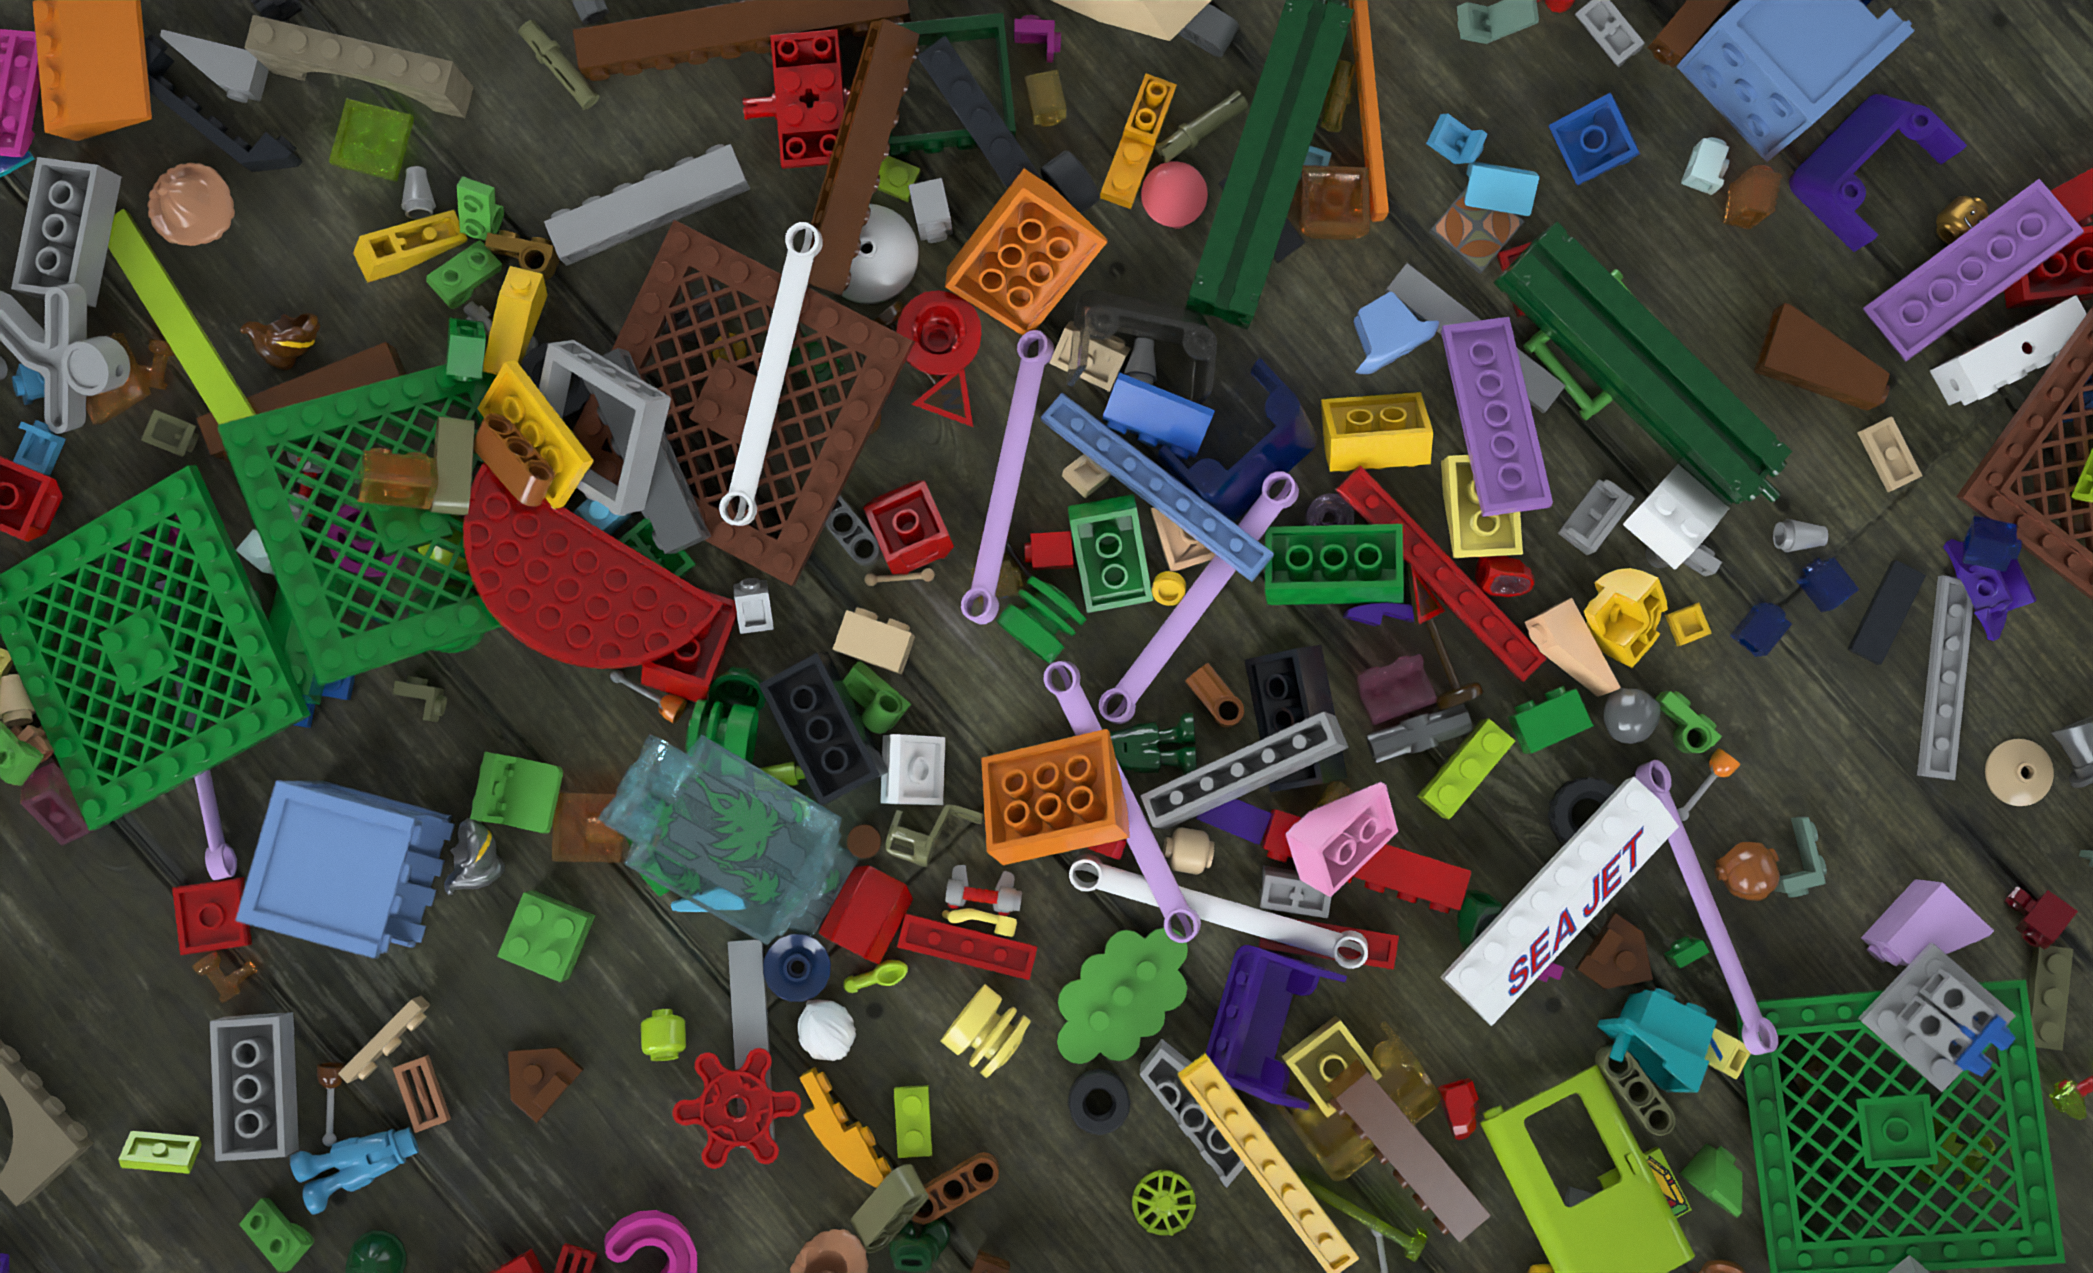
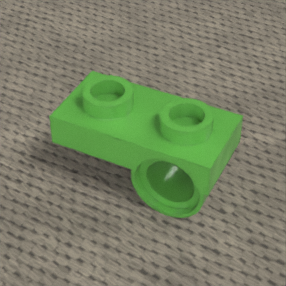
[457,176,504,241]
[426,240,502,309]
[843,660,911,734]
[1654,691,1722,753]
[0,721,44,786]
[239,1198,314,1272]

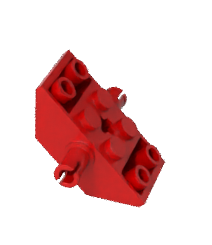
[743,29,851,169]

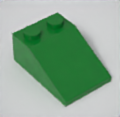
[1068,494,1153,613]

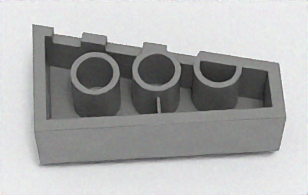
[1140,1039,1270,1188]

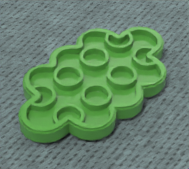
[1057,927,1188,1064]

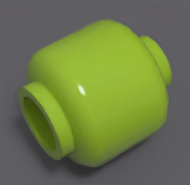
[641,1009,686,1061]

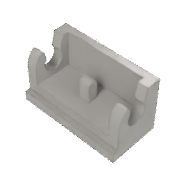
[1575,0,1645,67]
[1558,479,1635,555]
[1259,865,1332,918]

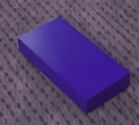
[1196,799,1272,845]

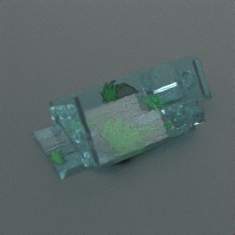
[598,734,858,945]

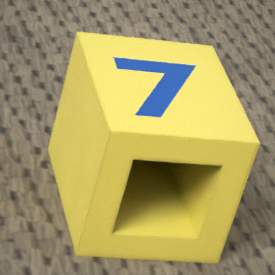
[1705,1028,1751,1080]

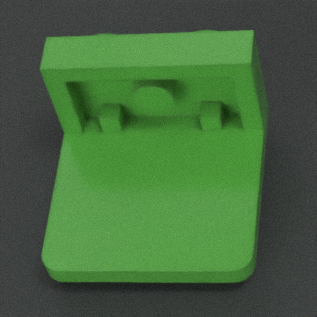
[470,752,563,833]

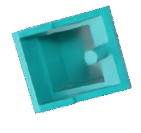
[1597,988,1717,1092]

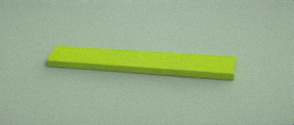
[108,208,256,424]

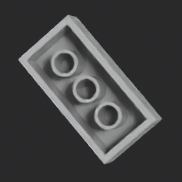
[11,157,122,307]
[210,1012,299,1161]

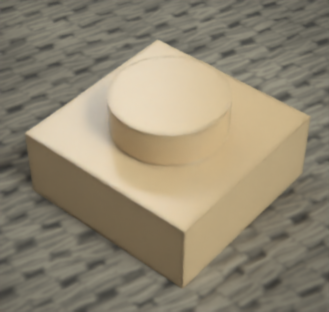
[1062,454,1110,498]

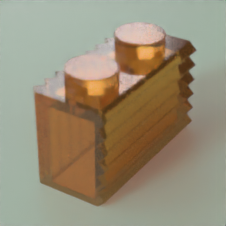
[1722,165,1783,229]

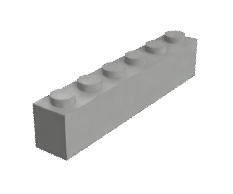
[544,144,750,266]
[1140,712,1349,830]

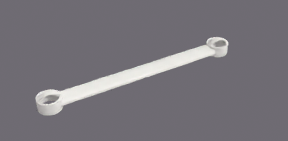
[719,222,823,526]
[1069,854,1368,969]

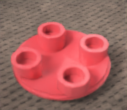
[1141,161,1208,229]

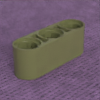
[431,416,474,516]
[1595,1044,1676,1136]
[850,1164,929,1253]

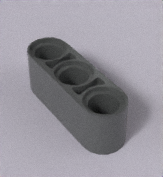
[1178,3,1240,57]
[825,496,881,566]

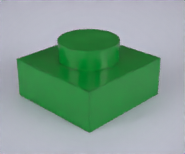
[1664,936,1709,969]

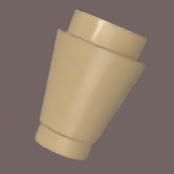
[0,674,35,727]

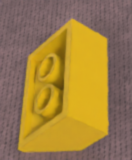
[1321,392,1433,472]

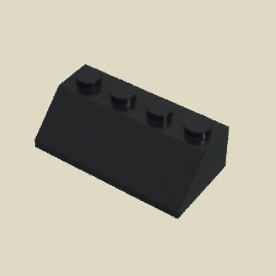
[1245,645,1348,792]

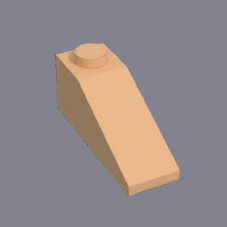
[1524,598,1621,697]

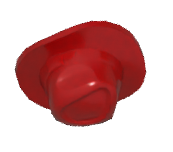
[896,290,982,375]

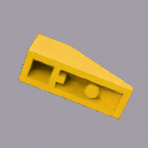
[353,210,468,283]
[482,266,548,375]

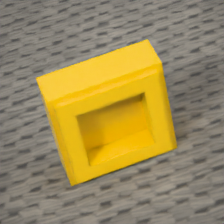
[1665,602,1712,646]

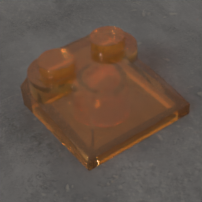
[1299,165,1370,240]

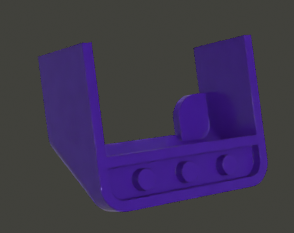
[1789,94,1967,252]
[1206,945,1347,1110]

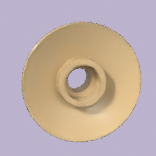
[1985,739,2054,806]

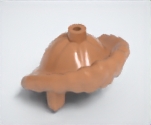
[147,163,235,246]
[790,1229,868,1273]

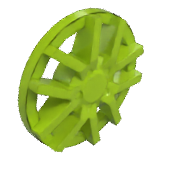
[1132,1170,1196,1236]

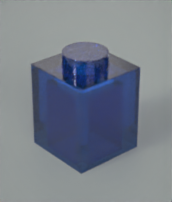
[1963,516,2022,572]
[1796,557,1859,612]
[1730,602,1792,657]

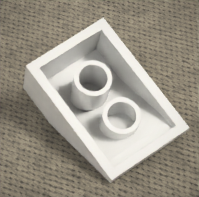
[1623,464,1729,569]

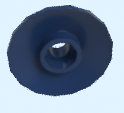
[763,934,831,1002]

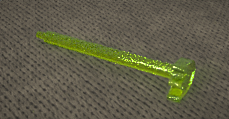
[1299,1175,1428,1262]

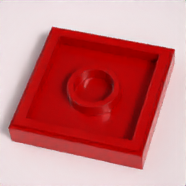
[172,877,252,955]

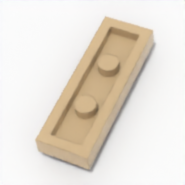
[338,996,430,1083]

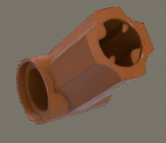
[1185,663,1244,728]

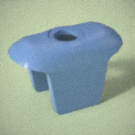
[1353,292,1439,374]

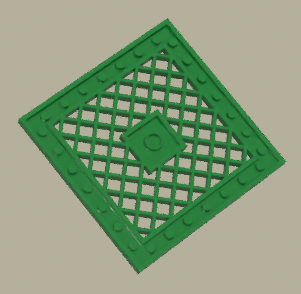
[217,354,503,686]
[0,465,311,831]
[1734,979,2065,1273]

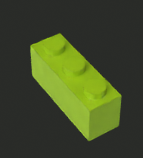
[1417,719,1515,819]

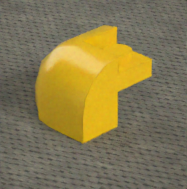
[1584,568,1668,668]

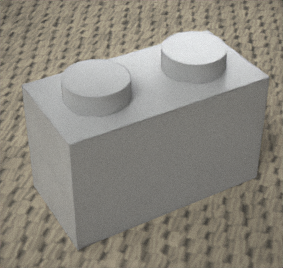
[908,178,953,243]

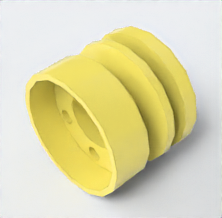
[940,984,1031,1078]

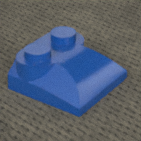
[1548,93,1640,185]

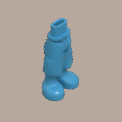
[290,1127,419,1214]

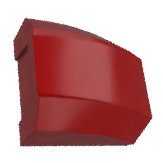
[0,456,63,542]
[863,480,954,575]
[818,865,913,964]

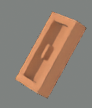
[393,1055,451,1133]

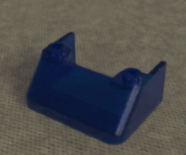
[1158,358,1318,522]

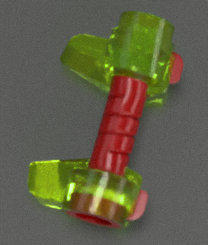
[2049,1064,2093,1120]

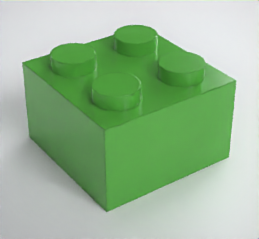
[497,890,595,982]

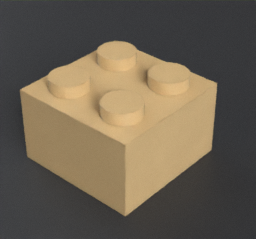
[833,607,915,675]

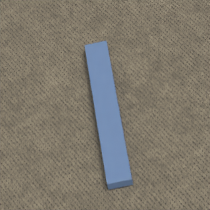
[1041,393,1274,582]

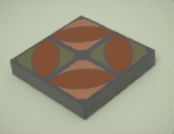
[1429,187,1525,274]

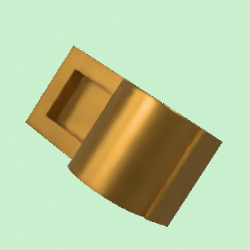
[485,230,560,281]

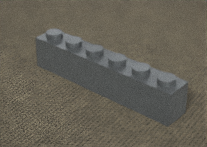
[583,348,711,554]

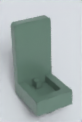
[1457,0,1539,44]
[1774,816,1827,897]

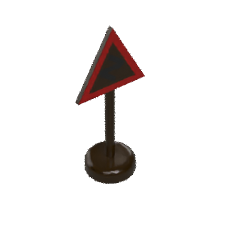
[873,300,973,427]
[1407,564,1484,710]

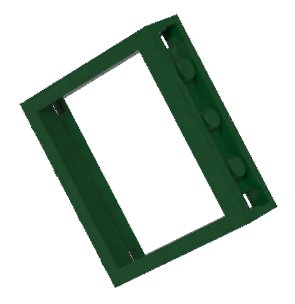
[888,13,1016,157]

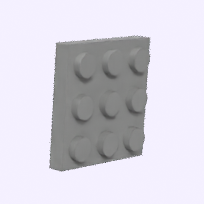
[1858,942,2016,1092]

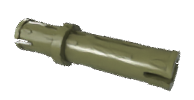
[518,19,600,110]
[1155,90,1249,163]

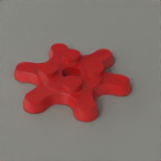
[672,1048,801,1169]

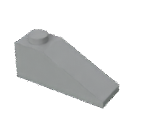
[160,30,269,103]

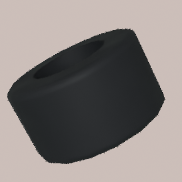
[1040,151,1100,214]
[1068,1069,1130,1135]

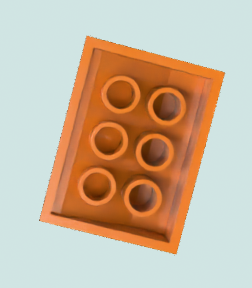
[32,0,152,141]
[945,169,1107,336]
[981,729,1130,865]

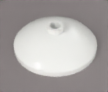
[842,204,919,304]

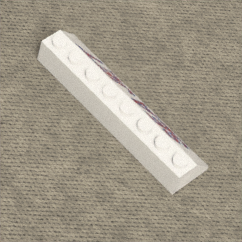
[1440,777,1679,1026]

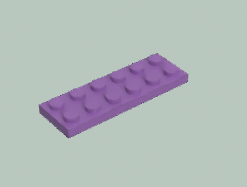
[1863,179,2084,362]
[1441,317,1553,517]

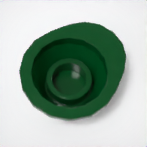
[709,666,766,718]
[345,1230,407,1273]

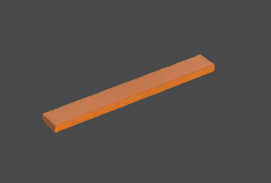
[1348,0,1389,222]

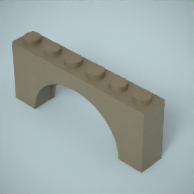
[244,15,473,119]
[0,1039,94,1207]

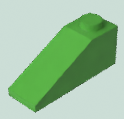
[1680,1144,1742,1217]

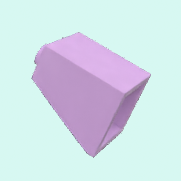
[1861,879,1994,966]

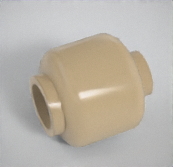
[1163,827,1214,875]

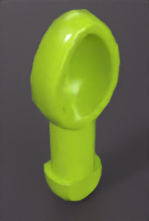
[843,960,908,993]

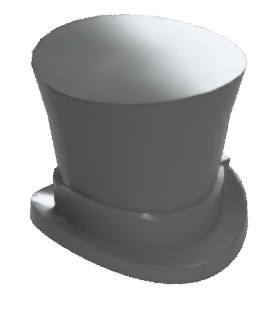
[2051,716,2093,788]

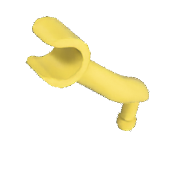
[942,908,1017,937]

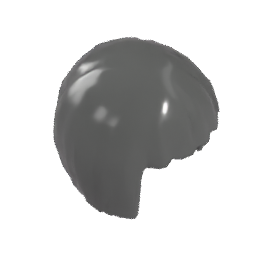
[1604,688,1660,744]

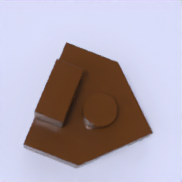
[1575,912,1653,989]
[508,1047,584,1123]

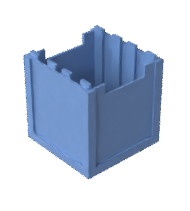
[1676,0,1914,162]
[236,780,455,958]

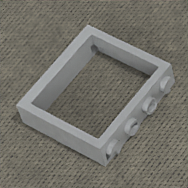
[539,340,671,516]

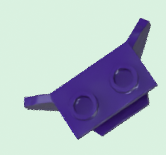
[1943,539,2037,641]

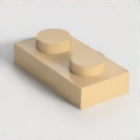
[1857,416,1922,492]

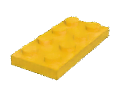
[477,360,594,509]

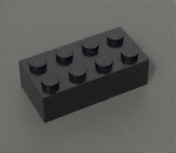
[758,652,889,806]

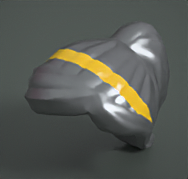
[444,818,505,895]

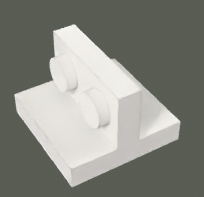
[881,734,945,805]

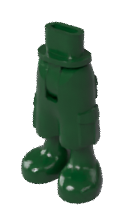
[1109,713,1197,775]
[889,1218,950,1272]

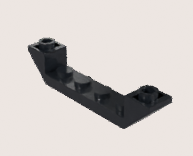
[144,34,303,172]

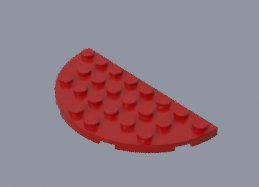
[463,462,723,669]

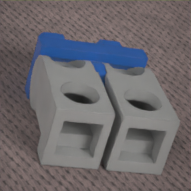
[1896,968,2015,1076]

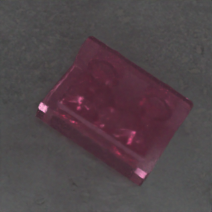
[1357,654,1437,725]

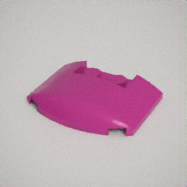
[0,29,40,158]

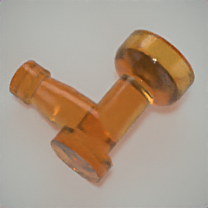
[129,339,175,390]
[192,951,257,1004]

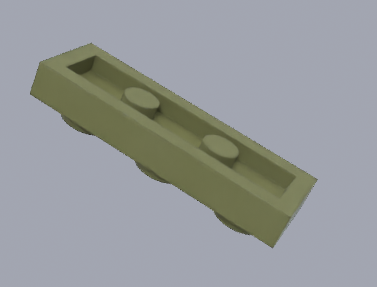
[2028,946,2073,1051]

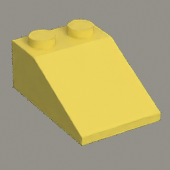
[1441,455,1523,558]

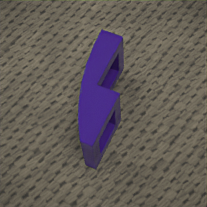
[1343,603,1414,627]

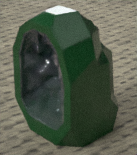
[1457,890,1502,949]

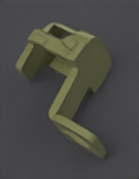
[885,805,983,868]

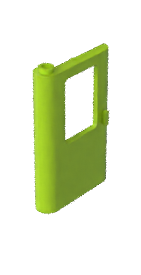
[1480,1064,1695,1273]

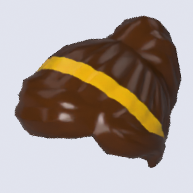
[239,313,320,370]

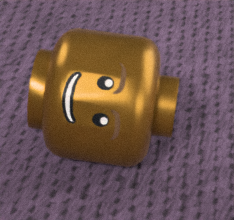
[1936,196,1989,245]

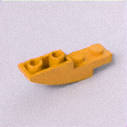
[1100,73,1177,209]
[800,1067,892,1188]

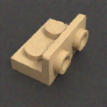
[1049,320,1130,391]

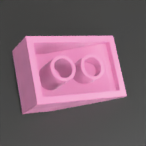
[1286,782,1398,897]

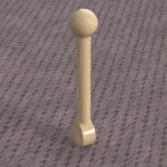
[864,568,935,586]

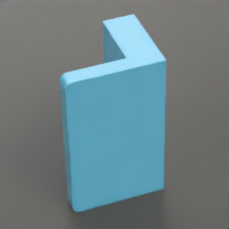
[1464,161,1540,216]

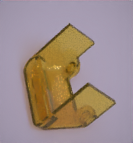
[1276,1021,1441,1181]

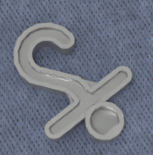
[0,283,131,434]

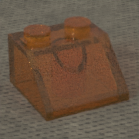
[358,448,439,509]

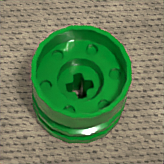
[996,576,1087,665]
[686,699,759,777]

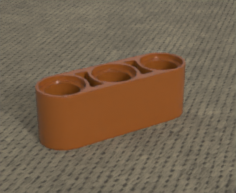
[473,413,555,506]
[911,1152,999,1224]

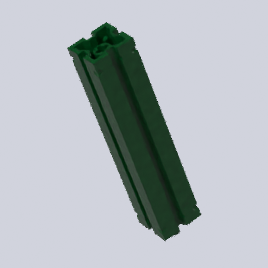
[1184,0,1354,330]
[1493,222,1793,505]

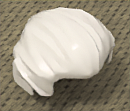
[797,999,856,1061]

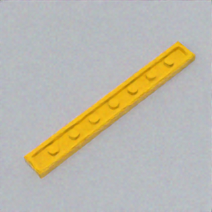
[1177,1053,1359,1273]

